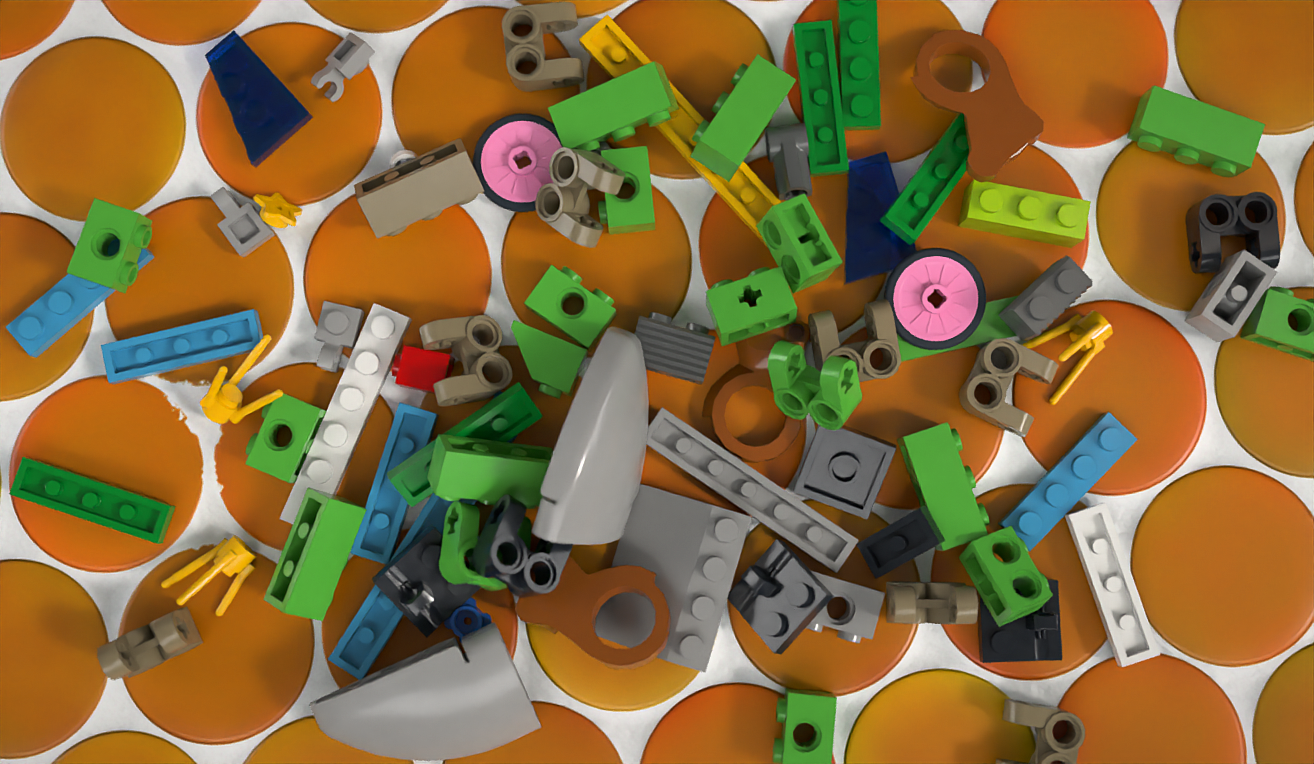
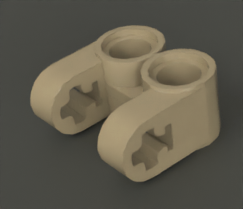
[502,1,584,92]
[535,147,626,248]
[808,299,901,382]
[419,315,512,406]
[959,338,1059,437]
[886,581,978,624]
[97,607,204,680]
[996,699,1085,764]

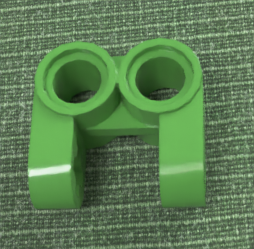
[768,340,863,430]
[439,501,532,591]

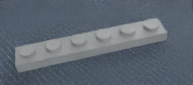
[646,407,859,573]

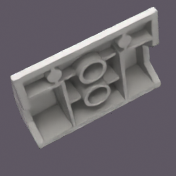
[595,484,751,673]

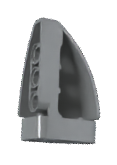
[532,326,649,545]
[309,622,542,761]

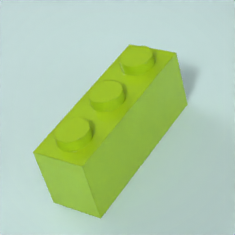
[958,180,1091,248]

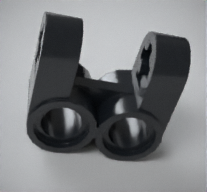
[1185,192,1280,274]
[472,494,573,598]

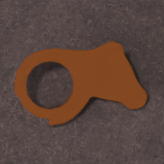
[910,30,1044,183]
[702,299,811,463]
[515,532,671,669]

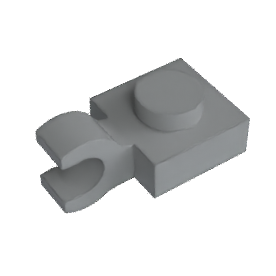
[311,32,375,102]
[211,187,275,258]
[314,301,365,373]

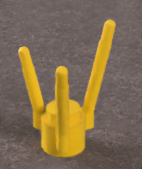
[1021,311,1113,405]
[200,334,283,424]
[161,535,257,616]

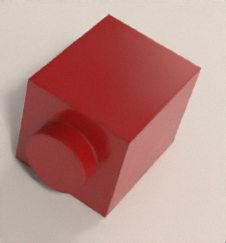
[392,345,455,394]

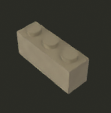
[354,138,484,239]

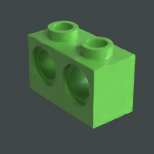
[756,193,843,294]
[959,526,1053,627]

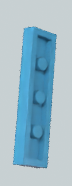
[6,239,155,358]
[101,309,266,384]
[350,402,439,565]
[998,412,1137,552]

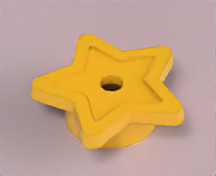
[253,193,302,228]

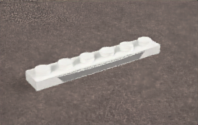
[279,303,412,524]

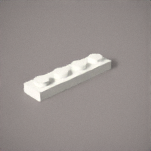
[1065,503,1160,667]

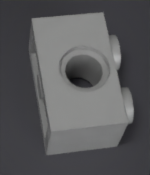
[1184,250,1277,342]
[806,571,885,644]

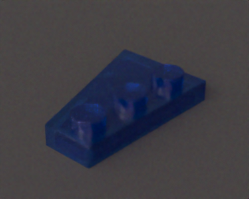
[205,30,313,168]
[844,152,917,285]

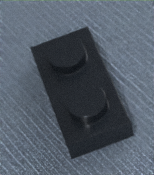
[856,505,945,579]

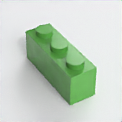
[690,54,796,182]
[548,61,679,152]
[1127,85,1265,177]
[897,422,990,551]
[427,434,554,509]
[263,487,367,621]

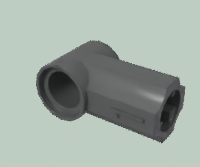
[765,123,813,201]

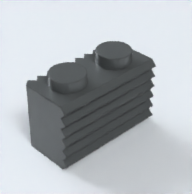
[999,255,1092,341]
[635,312,715,385]

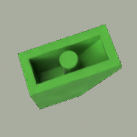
[511,320,588,399]

